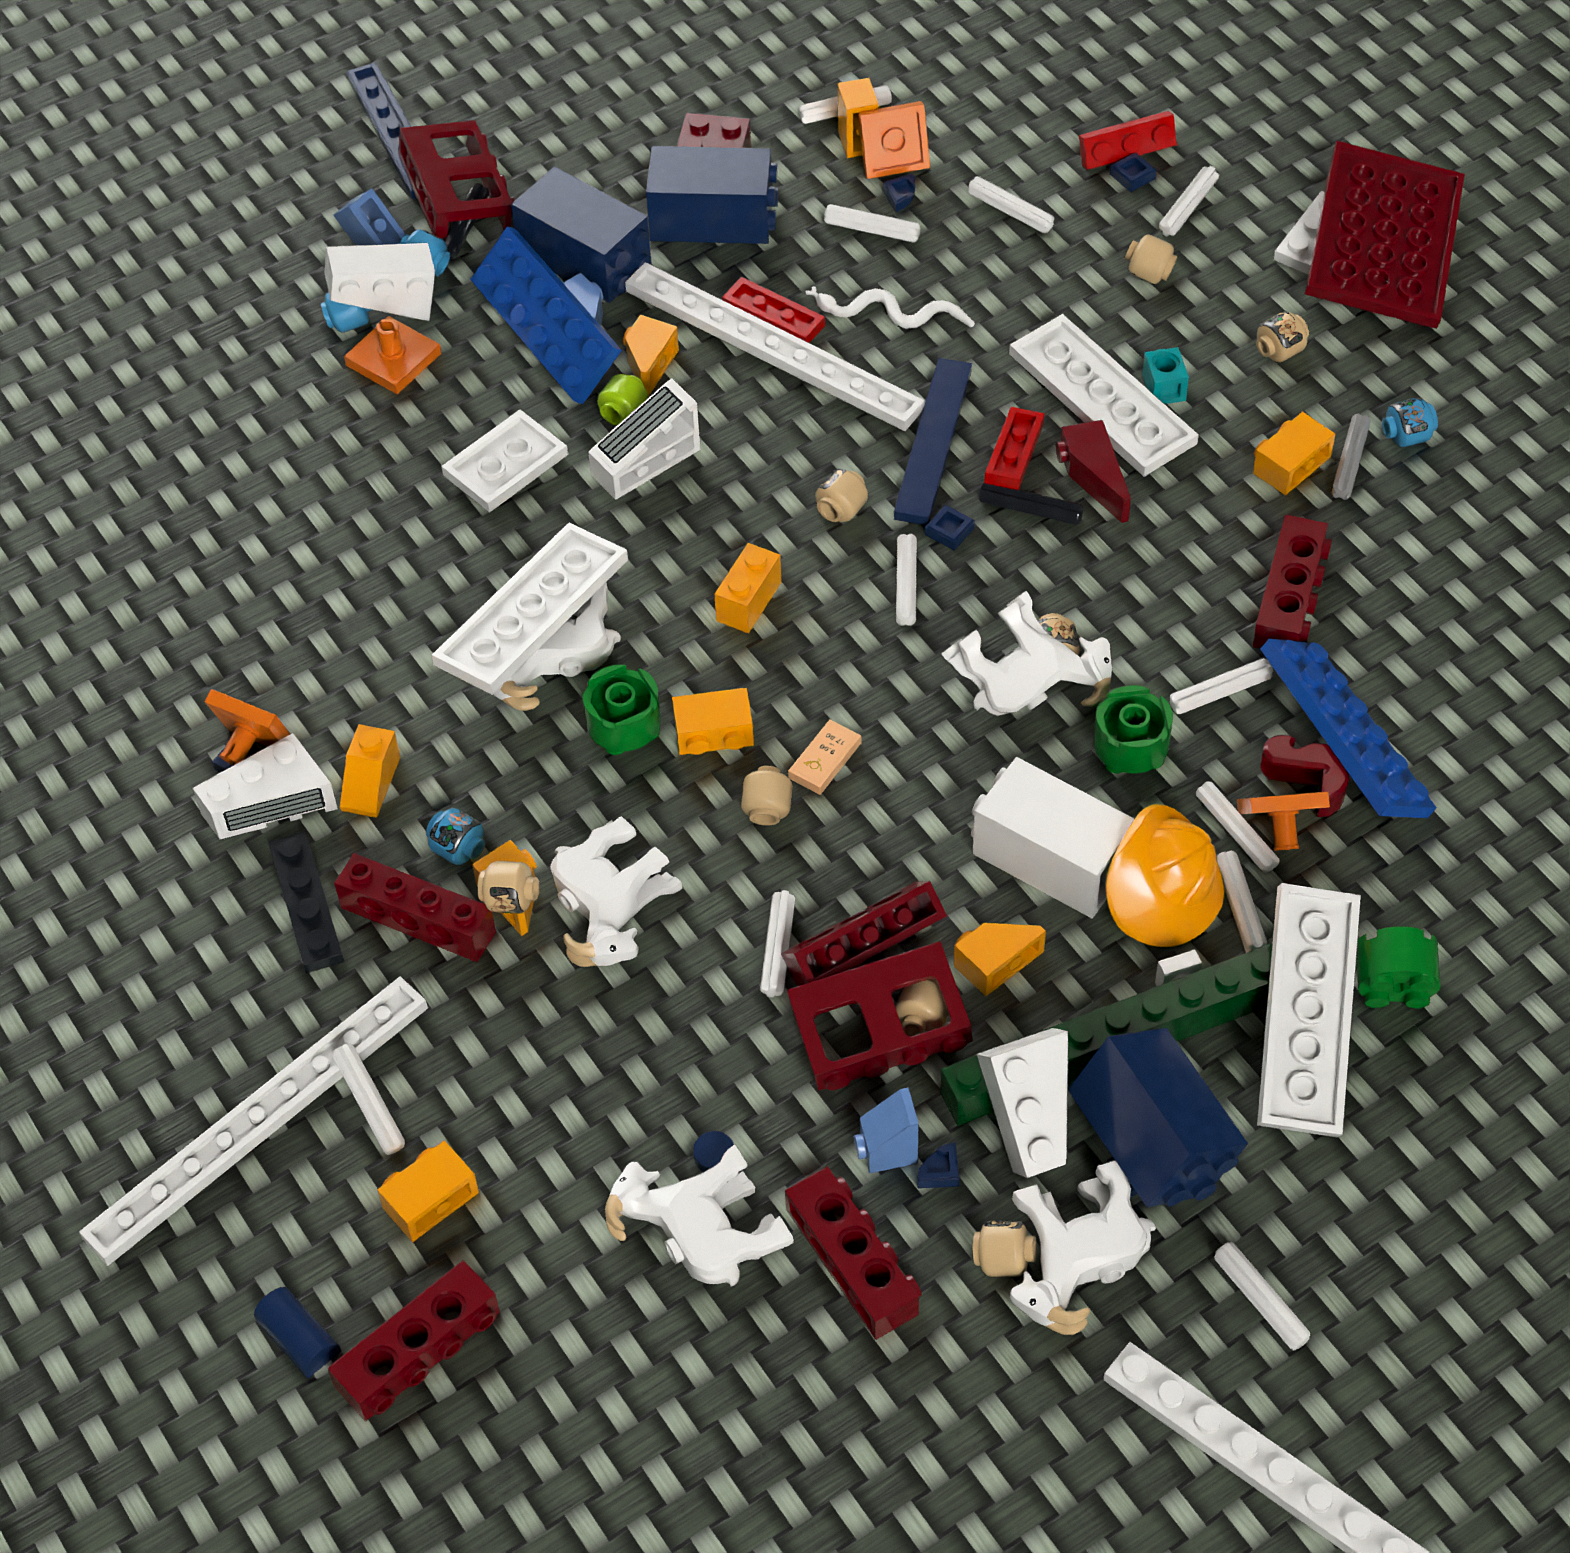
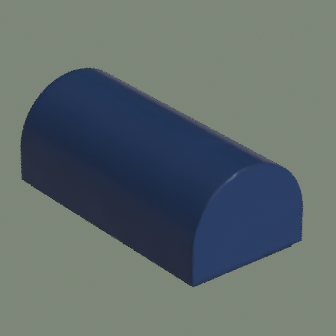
[254,1287,342,1379]

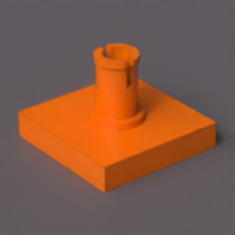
[858,101,930,179]
[344,316,441,394]
[204,689,290,765]
[1237,792,1330,851]

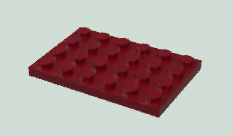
[1304,140,1465,329]

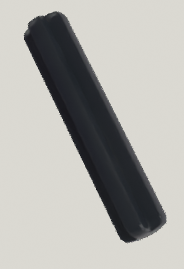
[444,183,489,261]
[979,483,1084,525]

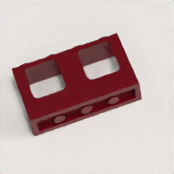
[398,120,515,238]
[787,941,973,1091]

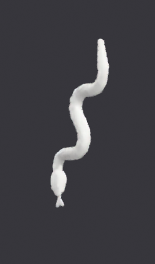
[806,287,975,329]

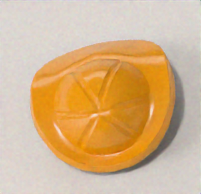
[1105,804,1224,947]

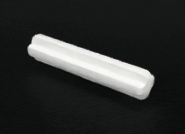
[799,85,892,124]
[1159,166,1219,237]
[968,177,1054,233]
[824,204,920,243]
[896,534,917,626]
[1169,658,1273,714]
[1196,781,1280,873]
[1217,851,1267,953]
[760,890,795,998]
[333,1043,405,1155]
[1215,1242,1310,1350]

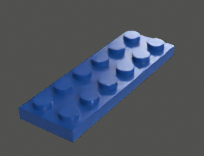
[470,226,622,404]
[1260,639,1437,818]

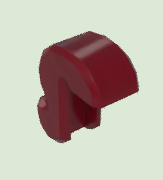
[1260,735,1350,817]

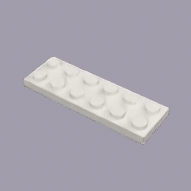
[1009,314,1198,477]
[432,523,628,695]
[1257,883,1361,1137]

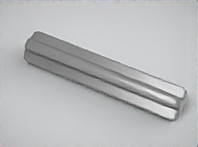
[1331,413,1371,500]

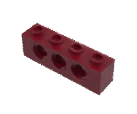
[1252,514,1332,649]
[334,853,496,962]
[781,881,947,987]
[785,1166,921,1340]
[327,1260,500,1422]

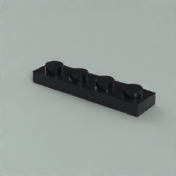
[268,831,344,973]

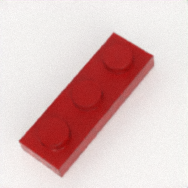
[1079,111,1177,170]
[722,277,825,343]
[984,407,1045,490]

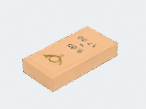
[788,719,861,795]

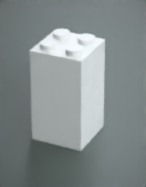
[971,757,1134,918]

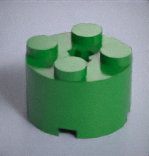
[583,665,661,755]
[1094,685,1173,774]
[1356,927,1441,1008]

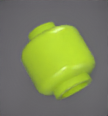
[597,374,649,425]

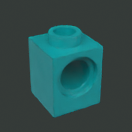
[1142,347,1189,404]

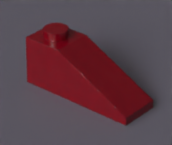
[1056,420,1131,523]

